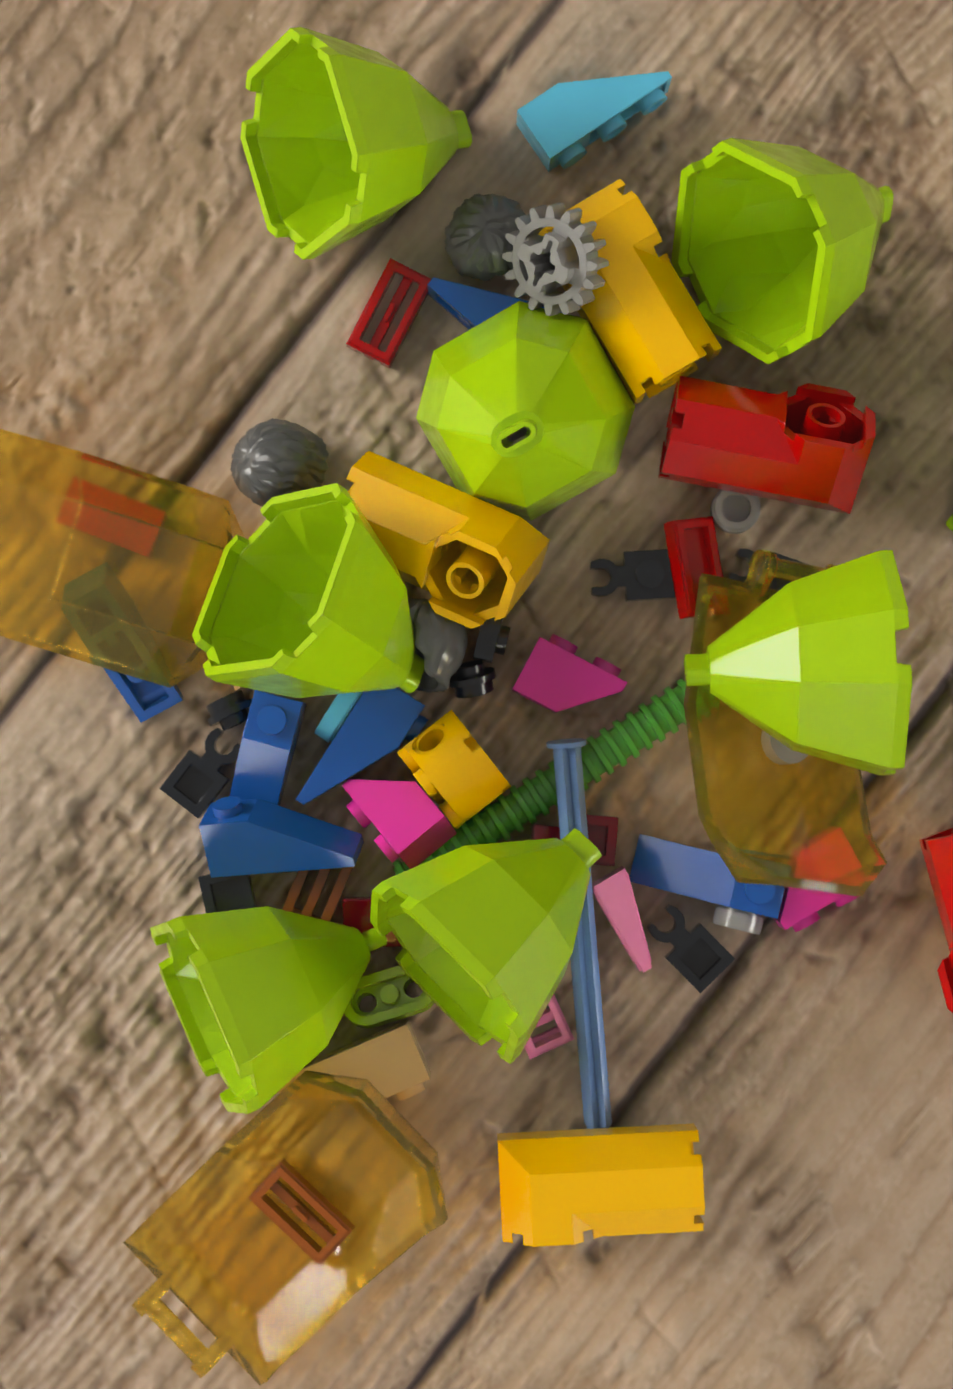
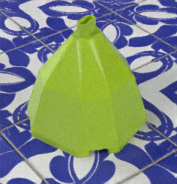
[240,27,472,260]
[671,138,894,364]
[416,300,635,521]
[192,483,424,698]
[684,550,912,775]
[370,828,602,1064]
[150,906,387,1114]

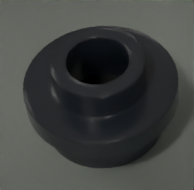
[449,660,496,698]
[206,690,252,731]

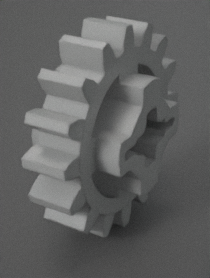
[502,203,609,316]

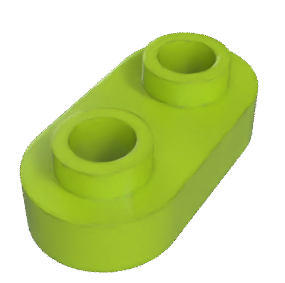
[344,965,435,1029]

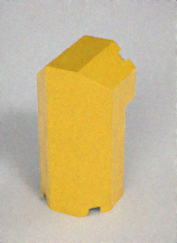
[538,179,722,404]
[346,451,550,629]
[497,1123,705,1247]

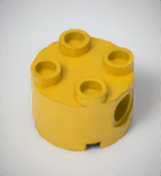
[397,710,511,829]

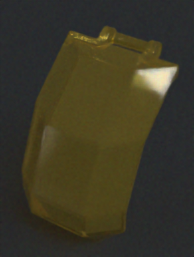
[0,429,245,688]
[684,549,887,897]
[123,1070,448,1385]

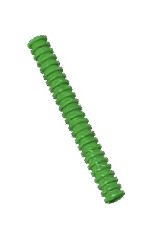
[393,678,719,875]

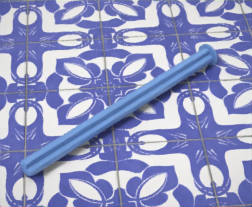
[546,738,612,1129]

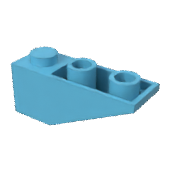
[516,71,672,172]

